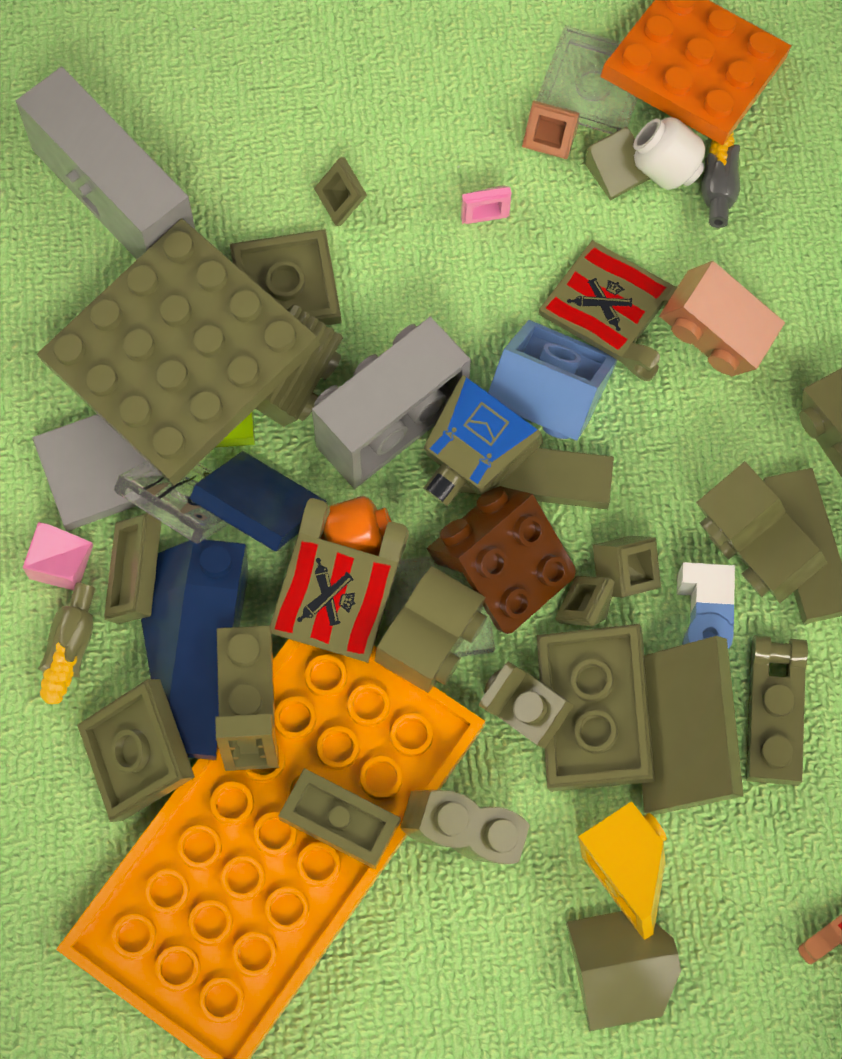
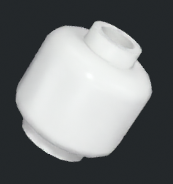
[633,117,706,190]

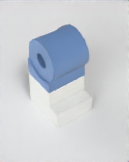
[677,562,735,649]

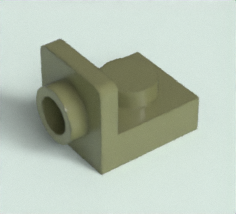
[479,662,574,749]

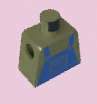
[423,375,543,507]

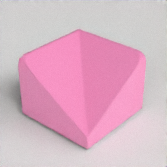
[23,522,93,591]

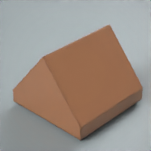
[522,101,580,159]

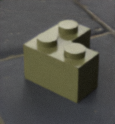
[696,461,827,603]

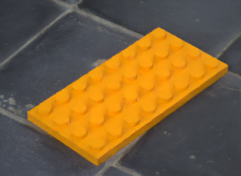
[56,639,485,1059]

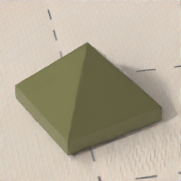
[314,157,367,226]
[555,576,615,626]

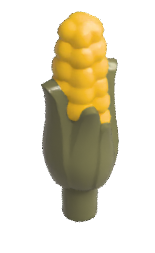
[38,582,96,705]

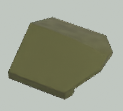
[566,911,681,1032]

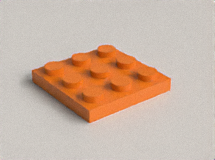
[600,0,792,145]

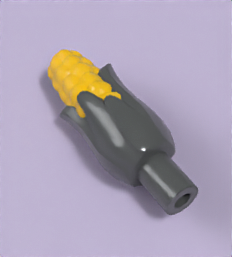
[701,133,740,228]

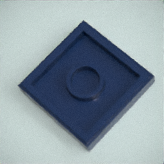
[189,451,327,551]

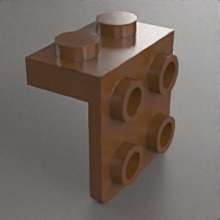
[426,486,576,634]

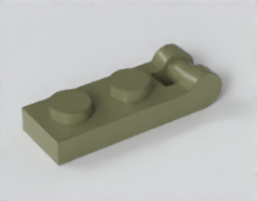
[746,635,808,786]

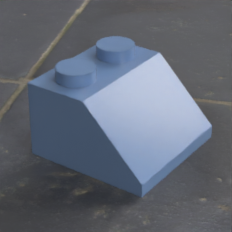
[488,320,617,441]

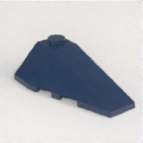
[141,538,249,760]

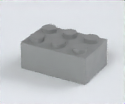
[312,317,471,489]

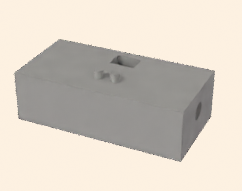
[16,66,195,260]

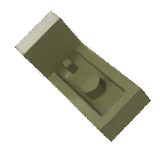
[215,625,279,771]

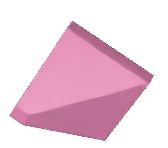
[461,185,512,224]

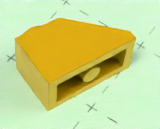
[578,801,667,940]

